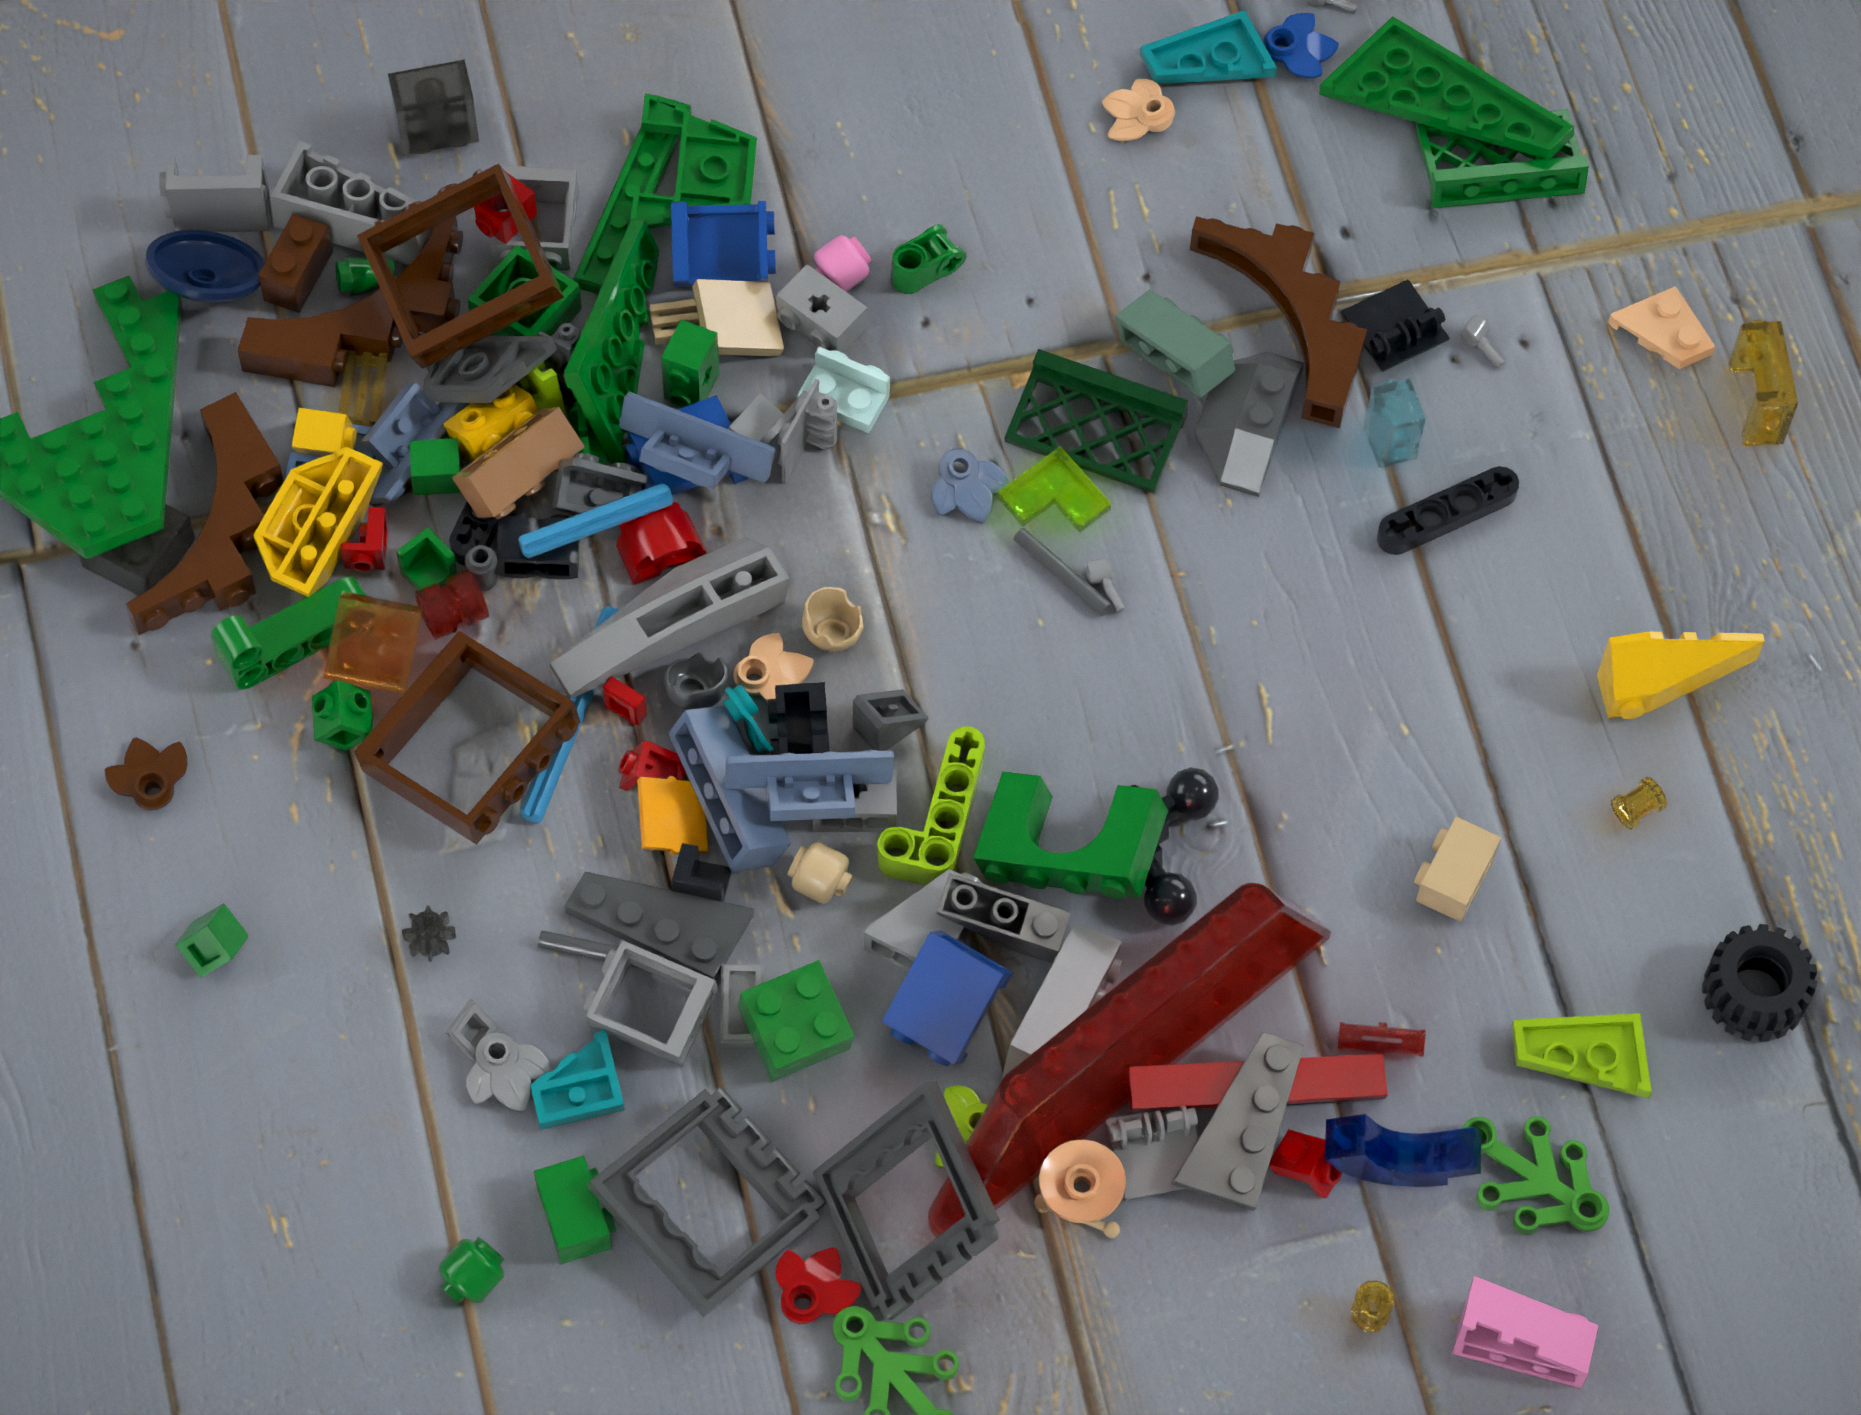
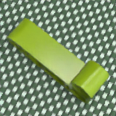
[877,726,985,886]

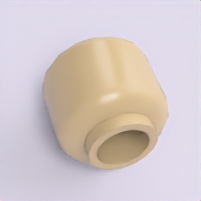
[787,842,853,904]

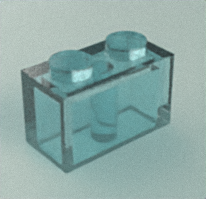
[1364,378,1426,468]

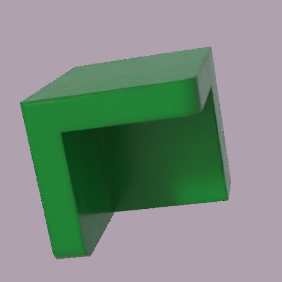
[409,438,461,495]
[397,527,458,601]
[175,903,248,978]

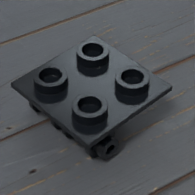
[1341,279,1450,372]

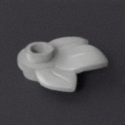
[466,1032,552,1112]

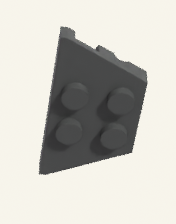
[423,336,557,403]

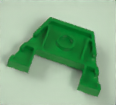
[630,93,757,229]

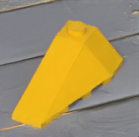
[1597,631,1765,719]

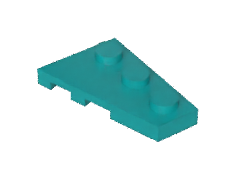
[1140,10,1277,84]

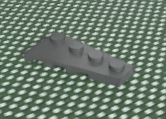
[565,871,754,981]

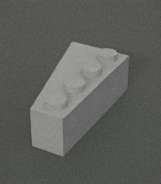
[270,140,433,265]
[998,922,1124,1114]

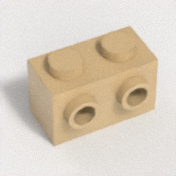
[1414,816,1502,923]

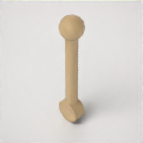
[1034,1194,1120,1238]

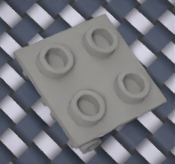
[777,379,838,484]
[1105,1105,1198,1201]

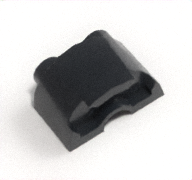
[767,682,830,755]

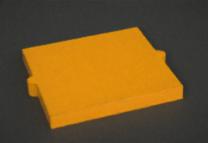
[637,776,708,856]

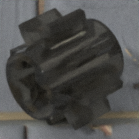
[402,906,456,962]

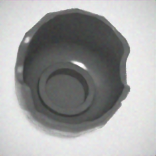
[663,652,729,710]

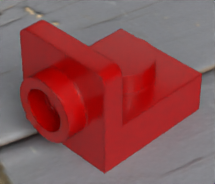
[341,507,389,573]
[618,740,686,791]

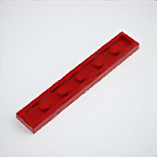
[1127,1054,1388,1112]

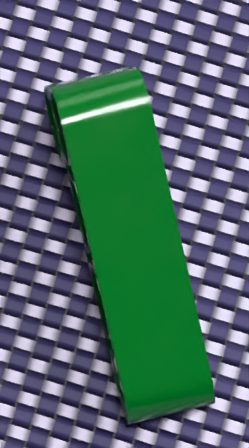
[211,576,377,690]

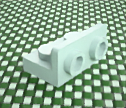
[797,347,890,433]

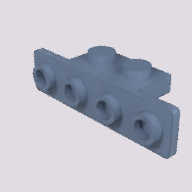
[361,382,471,504]
[619,392,775,490]
[724,750,895,821]

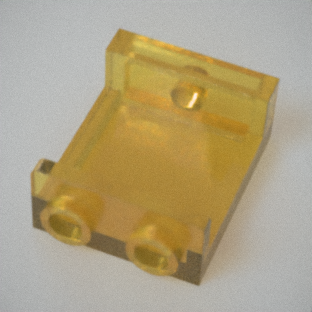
[1728,320,1798,447]

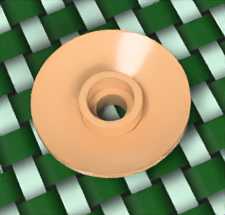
[1039,1140,1126,1223]

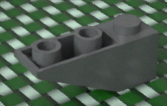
[936,873,1071,963]

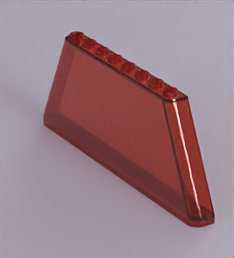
[928,883,1331,1238]

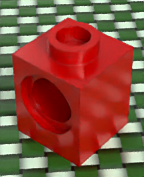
[474,171,537,244]

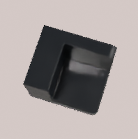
[672,843,731,902]

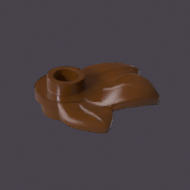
[105,737,188,810]

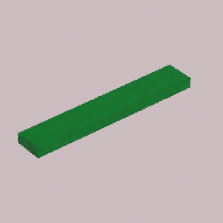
[573,95,691,294]

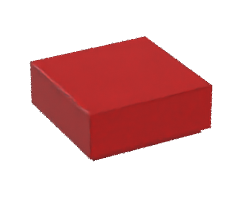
[603,676,647,726]

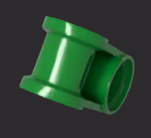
[891,224,967,294]

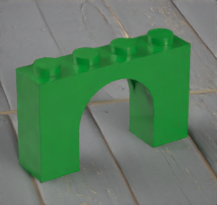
[973,771,1168,899]

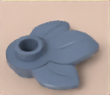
[931,449,1010,523]

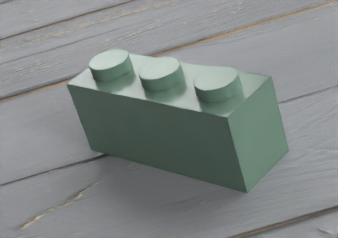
[1115,289,1235,398]

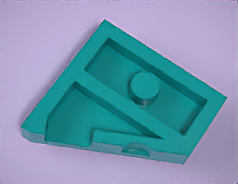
[530,1029,625,1130]

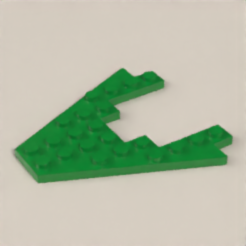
[0,275,182,559]

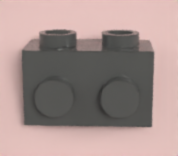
[551,453,648,526]

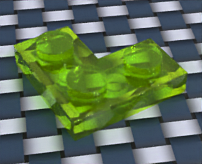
[998,446,1112,533]

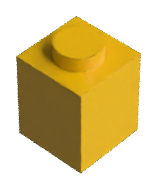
[292,408,357,456]

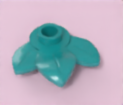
[722,684,774,754]

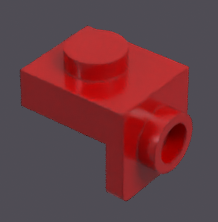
[1269,1129,1345,1198]

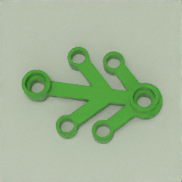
[1460,1116,1610,1235]
[833,1306,959,1415]

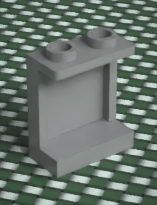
[159,155,271,232]

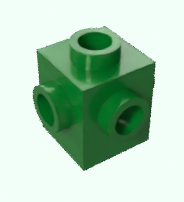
[312,680,373,751]

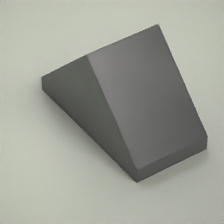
[853,689,928,751]

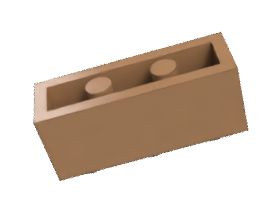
[452,407,585,519]

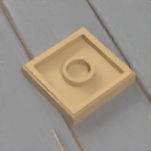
[692,279,784,357]

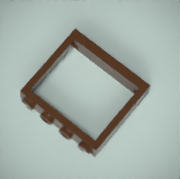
[357,163,565,369]
[354,631,581,845]

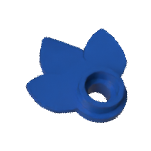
[1263,13,1339,78]

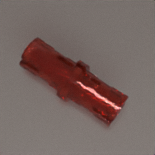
[1338,1022,1426,1057]

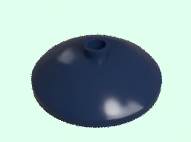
[145,230,265,303]

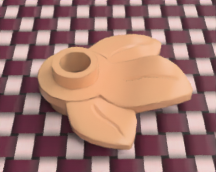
[1102,79,1175,141]
[733,633,814,702]

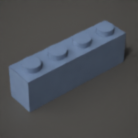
[668,706,791,872]

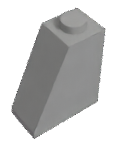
[864,869,982,971]

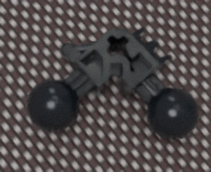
[1104,767,1219,926]

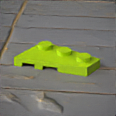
[1511,1013,1652,1099]

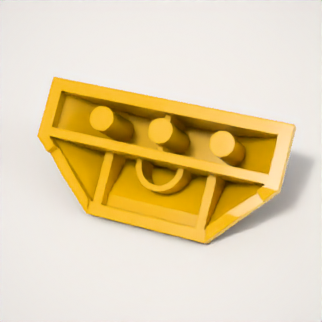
[254,446,383,597]

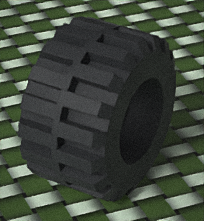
[1702,924,1817,1042]

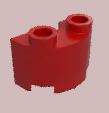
[616,502,707,585]

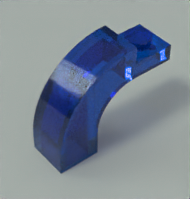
[1325,1114,1481,1187]

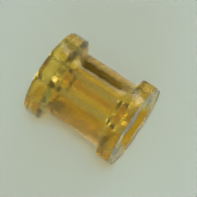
[1611,777,1667,830]
[1351,1280,1395,1332]

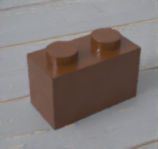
[258,213,333,313]

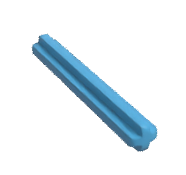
[518,483,673,558]

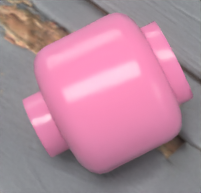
[814,235,872,292]

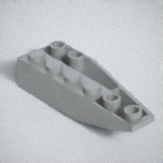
[550,537,789,699]

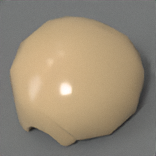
[802,587,864,652]

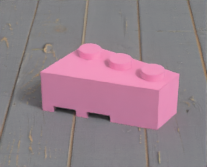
[1452,1276,1598,1388]

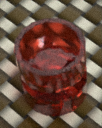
[414,569,489,641]

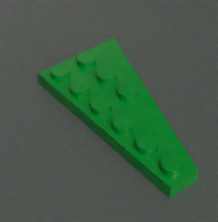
[1319,16,1574,160]
[563,220,660,464]

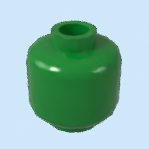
[439,1237,504,1304]

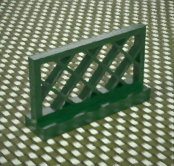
[1004,349,1188,494]

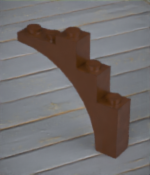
[237,216,463,387]
[1190,216,1367,428]
[126,392,284,635]

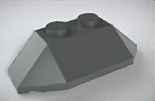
[1195,352,1305,497]

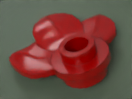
[775,1247,861,1324]

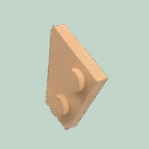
[1608,286,1716,369]

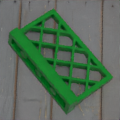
[1416,109,1589,209]

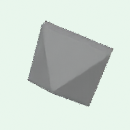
[445,999,498,1060]

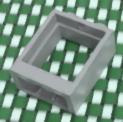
[490,165,579,270]
[583,940,718,1066]

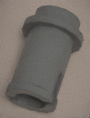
[465,545,498,591]

